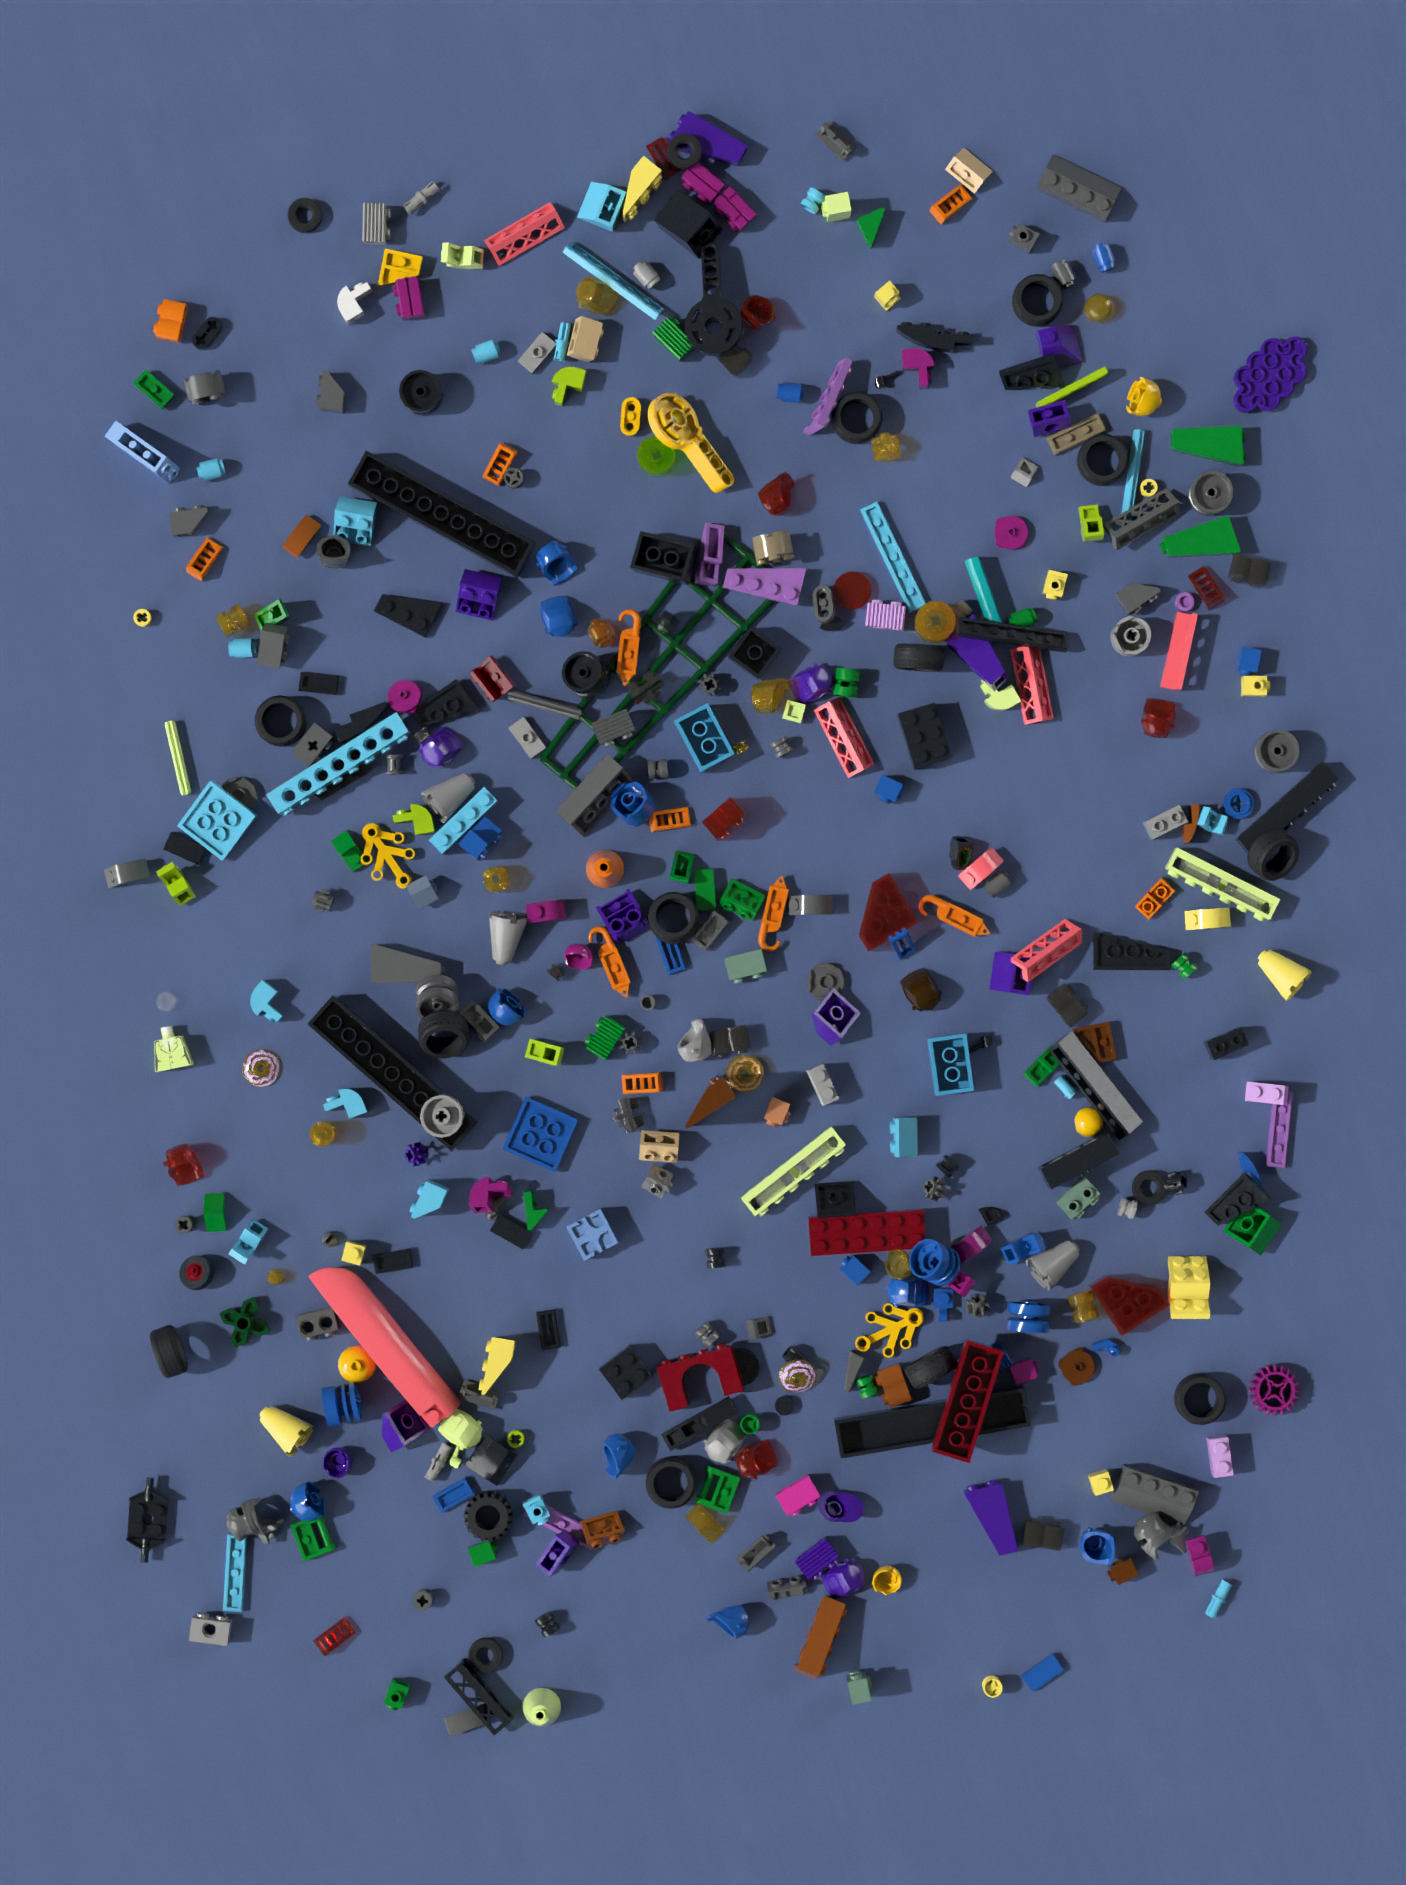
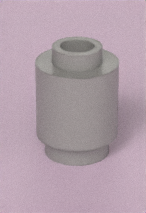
[633,261,661,290]

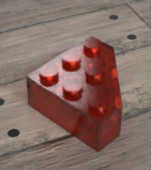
[858,873,918,952]
[1088,1275,1170,1336]

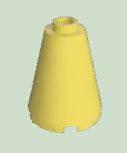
[1258,949,1312,1001]
[259,1406,314,1457]

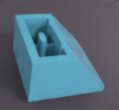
[577,182,627,232]
[333,496,377,546]
[890,1117,918,1157]
[409,1180,450,1219]

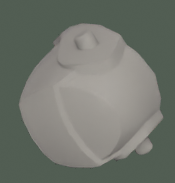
[677,1019,711,1062]
[703,1419,747,1463]

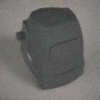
[317,535,351,568]

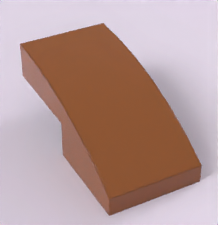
[282,514,322,558]
[1182,804,1199,844]

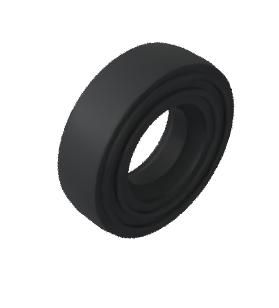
[667,133,702,169]
[287,198,322,233]
[1132,1170,1166,1205]
[468,1638,503,1673]

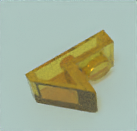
[685,1503,725,1544]

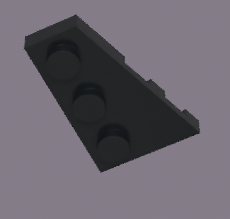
[999,353,1065,390]
[374,594,442,638]
[412,679,479,728]
[307,752,373,801]
[1204,1172,1272,1226]

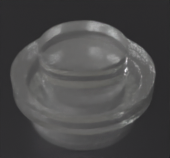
[157,992,176,1011]

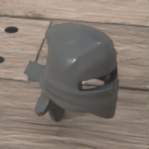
[226,1497,285,1544]
[1134,1512,1189,1560]

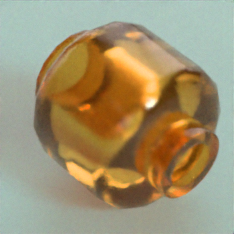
[587,618,615,648]

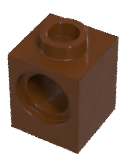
[1107,1555,1139,1585]

